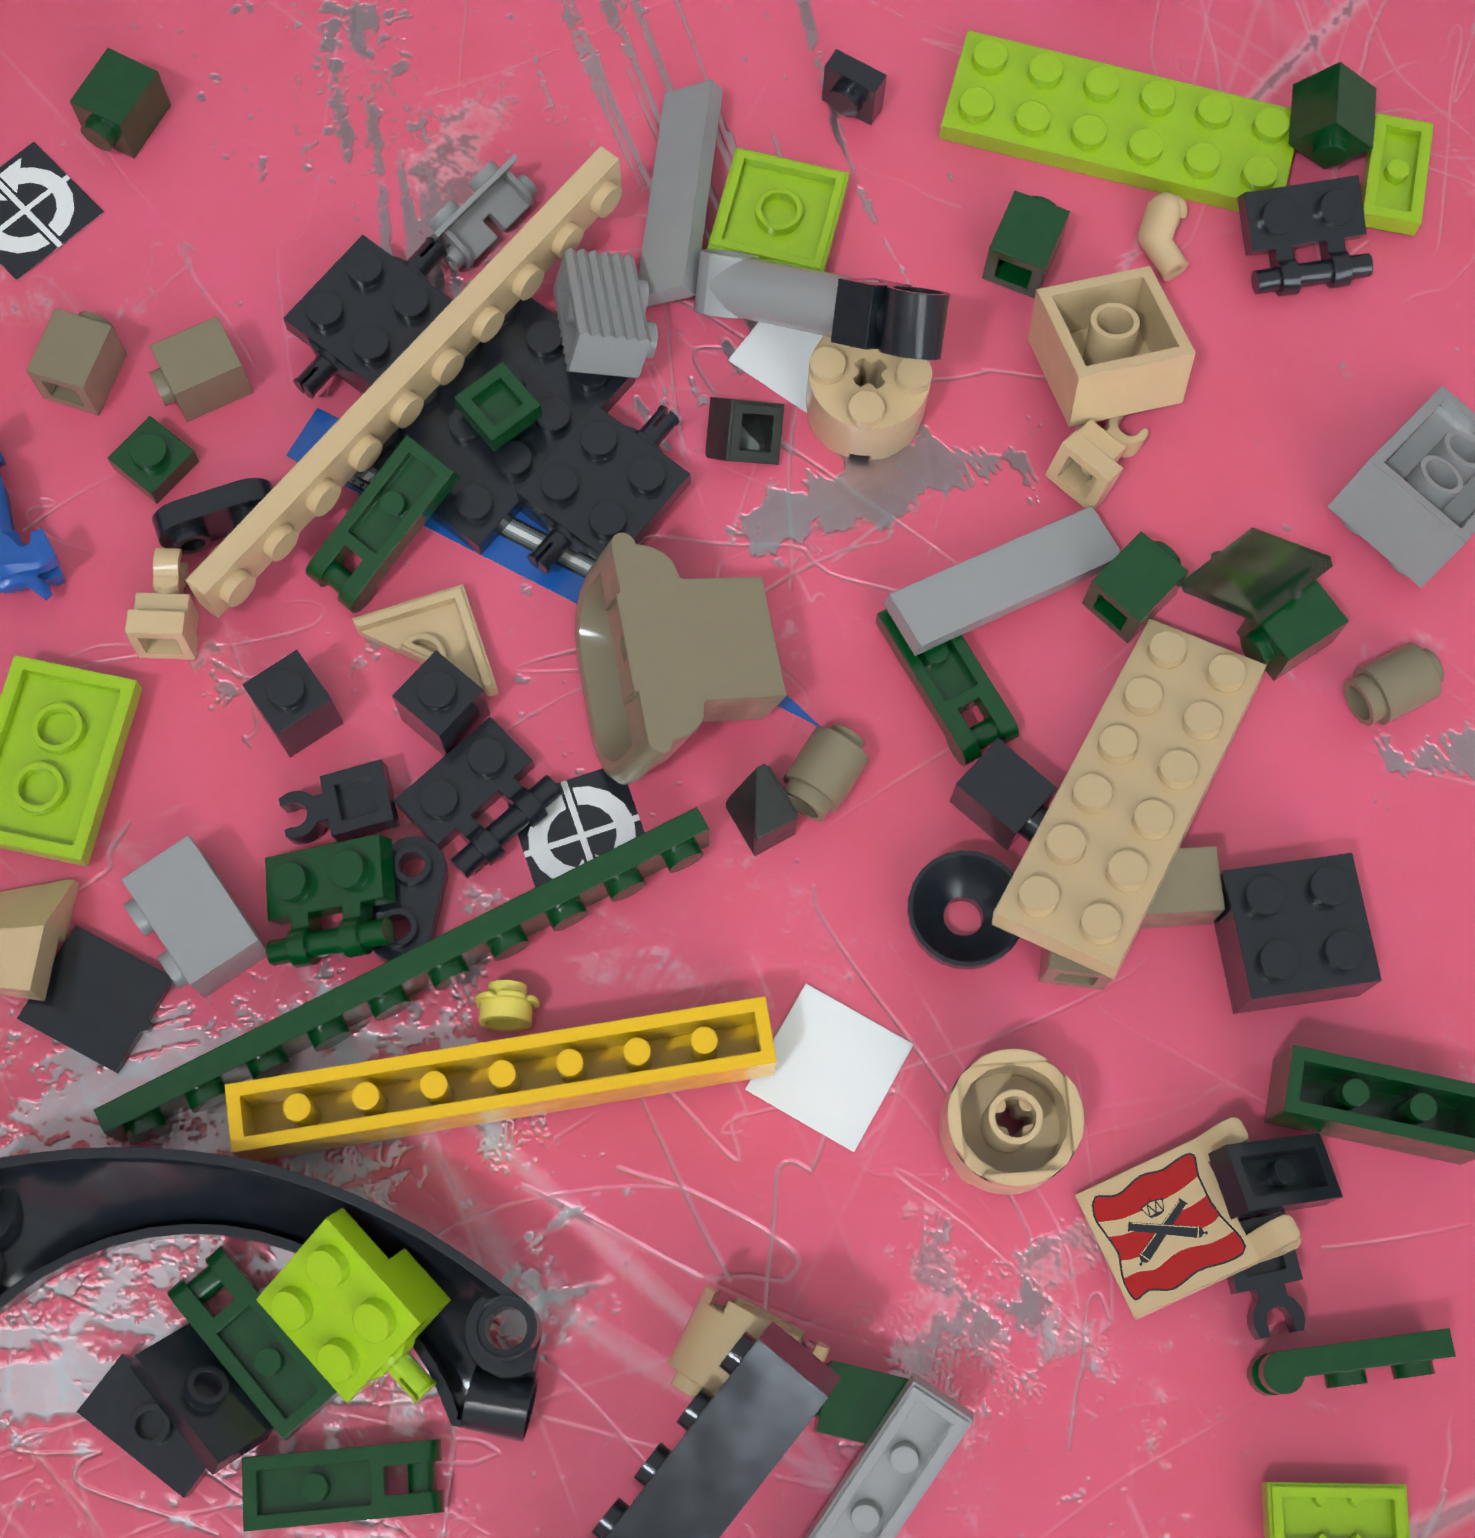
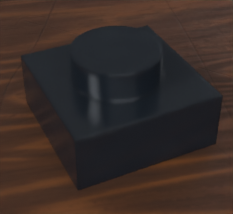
[822,49,887,125]

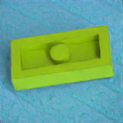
[1361,113,1434,236]

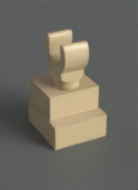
[1045,416,1149,510]
[125,548,199,660]

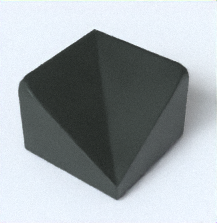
[705,397,784,465]
[726,763,798,856]

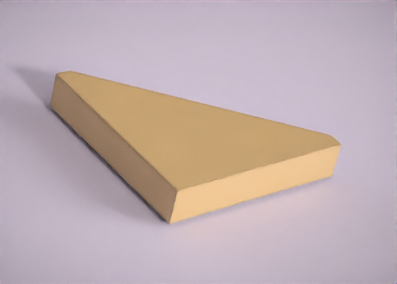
[352,584,499,696]

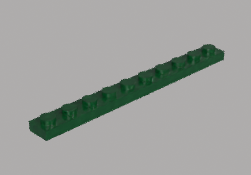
[93,807,709,1144]

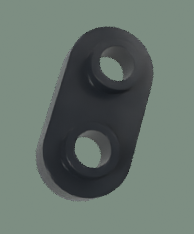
[152,478,273,554]
[373,836,448,963]

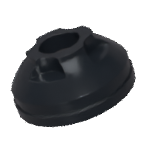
[907,850,1020,970]

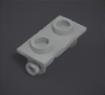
[428,154,538,271]

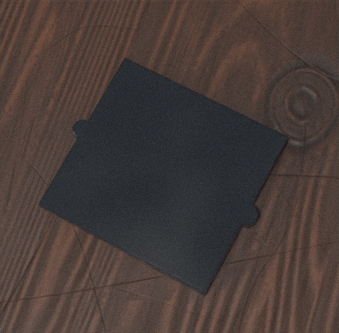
[17,925,174,1074]

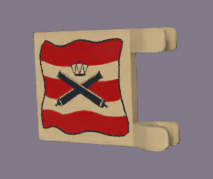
[1075,1117,1301,1321]

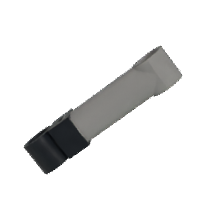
[694,249,950,360]

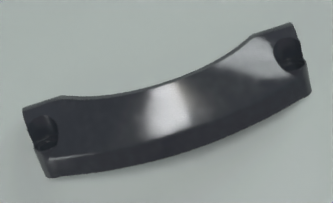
[0,1147,542,1442]

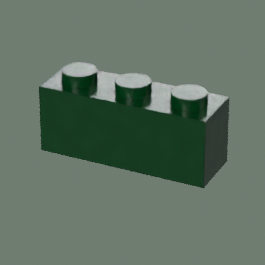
[1264,1045,1475,1165]

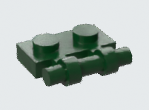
[265,834,396,968]

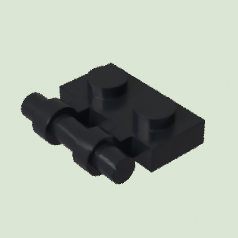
[1237,175,1373,297]
[395,717,563,879]

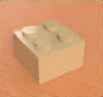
[1028,266,1196,427]

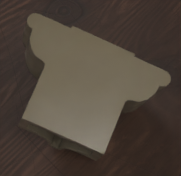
[575,533,787,785]

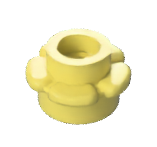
[474,980,539,1031]

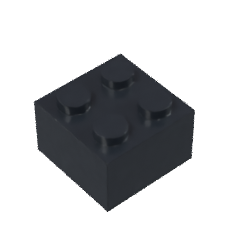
[1214,853,1382,1014]

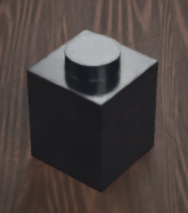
[242,650,343,758]
[392,650,490,756]
[949,738,1057,850]

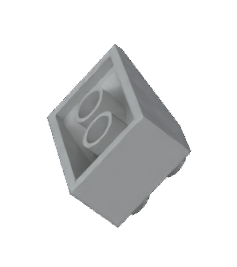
[1327,385,1475,588]

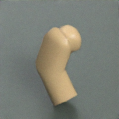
[1137,192,1189,281]

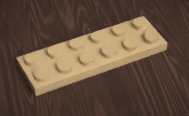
[992,618,1267,980]

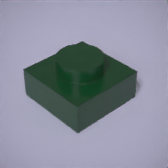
[454,362,543,451]
[107,416,199,504]

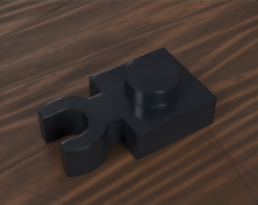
[279,760,400,845]
[1227,1211,1305,1340]

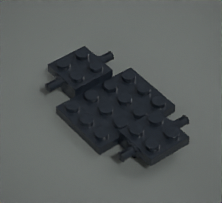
[283,235,691,574]

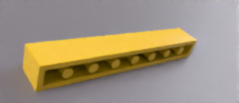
[225,996,777,1161]

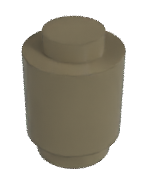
[1343,642,1444,726]
[783,724,869,822]

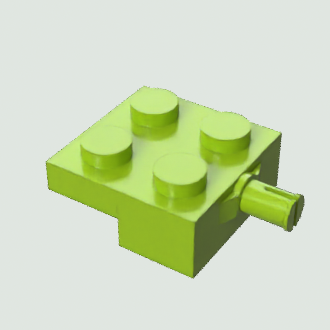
[256,1207,451,1404]

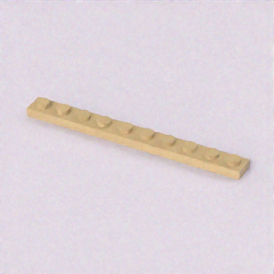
[185,146,622,618]

